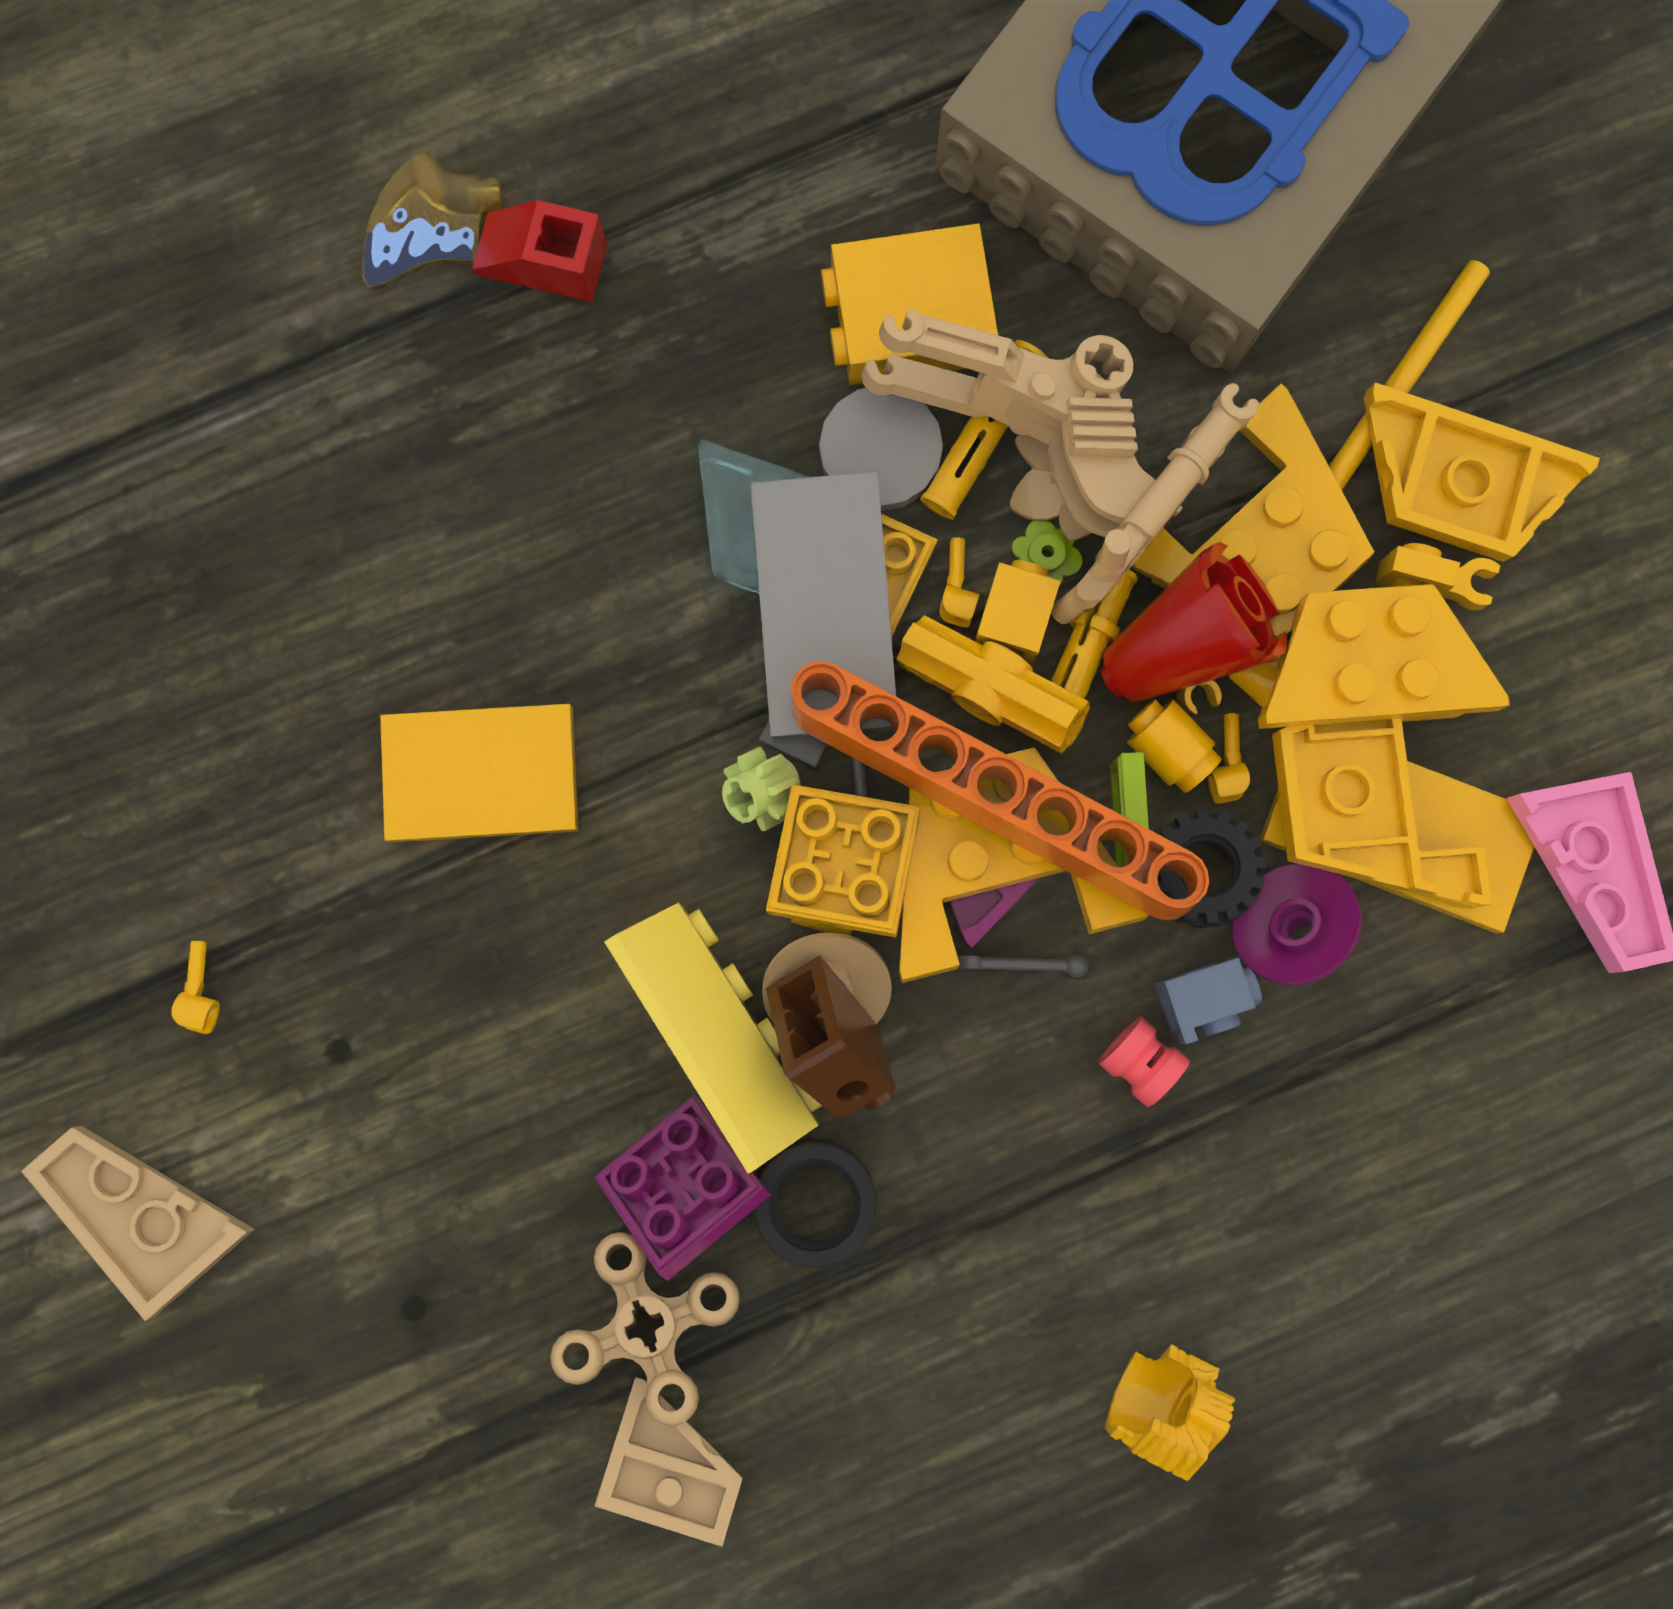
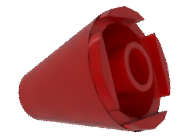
[1101,542,1287,703]

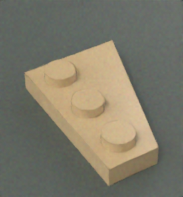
[21,1126,255,1321]

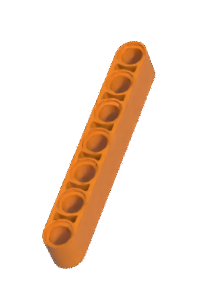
[791,661,1209,920]

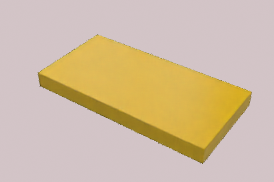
[1259,761,1534,934]

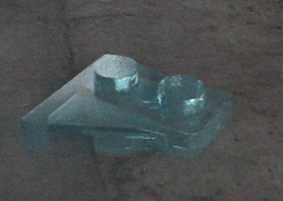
[698,439,809,594]

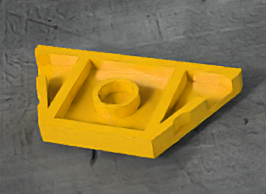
[1364,382,1600,562]
[1258,584,1510,729]

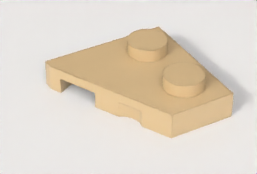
[595,1377,743,1547]

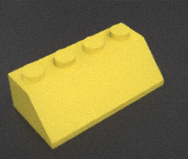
[604,902,822,1174]

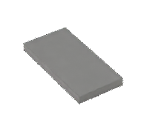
[751,471,896,738]

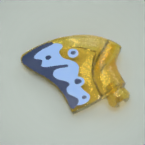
[362,151,502,290]

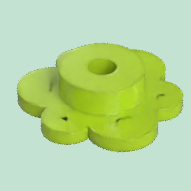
[1011,521,1082,586]

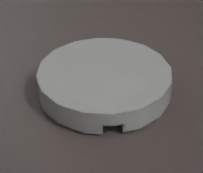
[819,388,943,511]

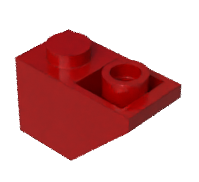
[472,200,608,302]

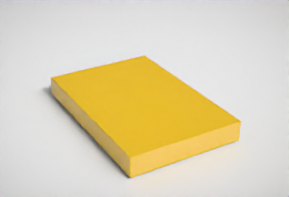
[380,704,578,843]

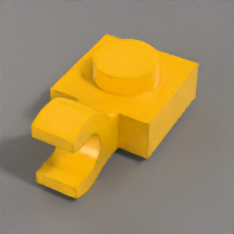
[1374,543,1500,610]

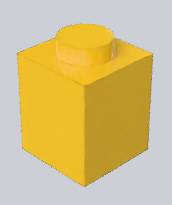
[975,560,1061,665]

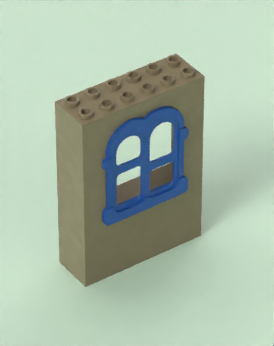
[935,0,1506,374]

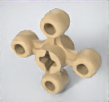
[550,1232,740,1426]

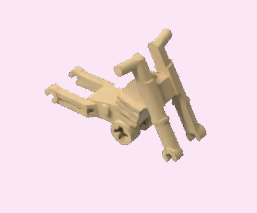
[862,309,1259,624]

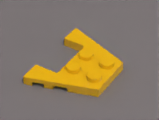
[1131,384,1374,637]
[1272,714,1493,907]
[899,747,1149,984]

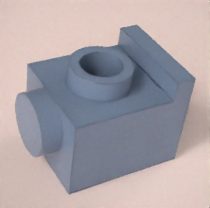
[1154,957,1262,1044]

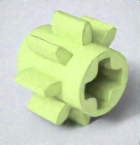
[722,747,801,831]

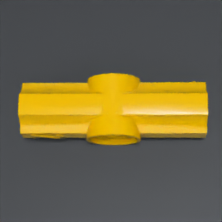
[896,615,1090,754]

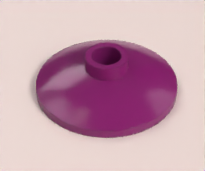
[1232,863,1362,985]

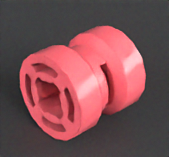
[1098,1016,1190,1108]

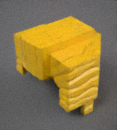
[1104,1344,1235,1481]

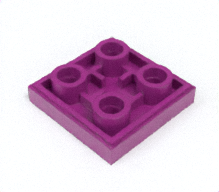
[594,1094,771,1281]

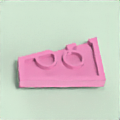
[1506,772,1673,973]

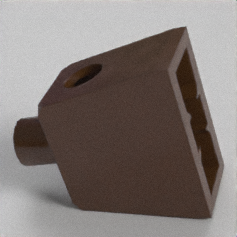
[766,956,896,1117]

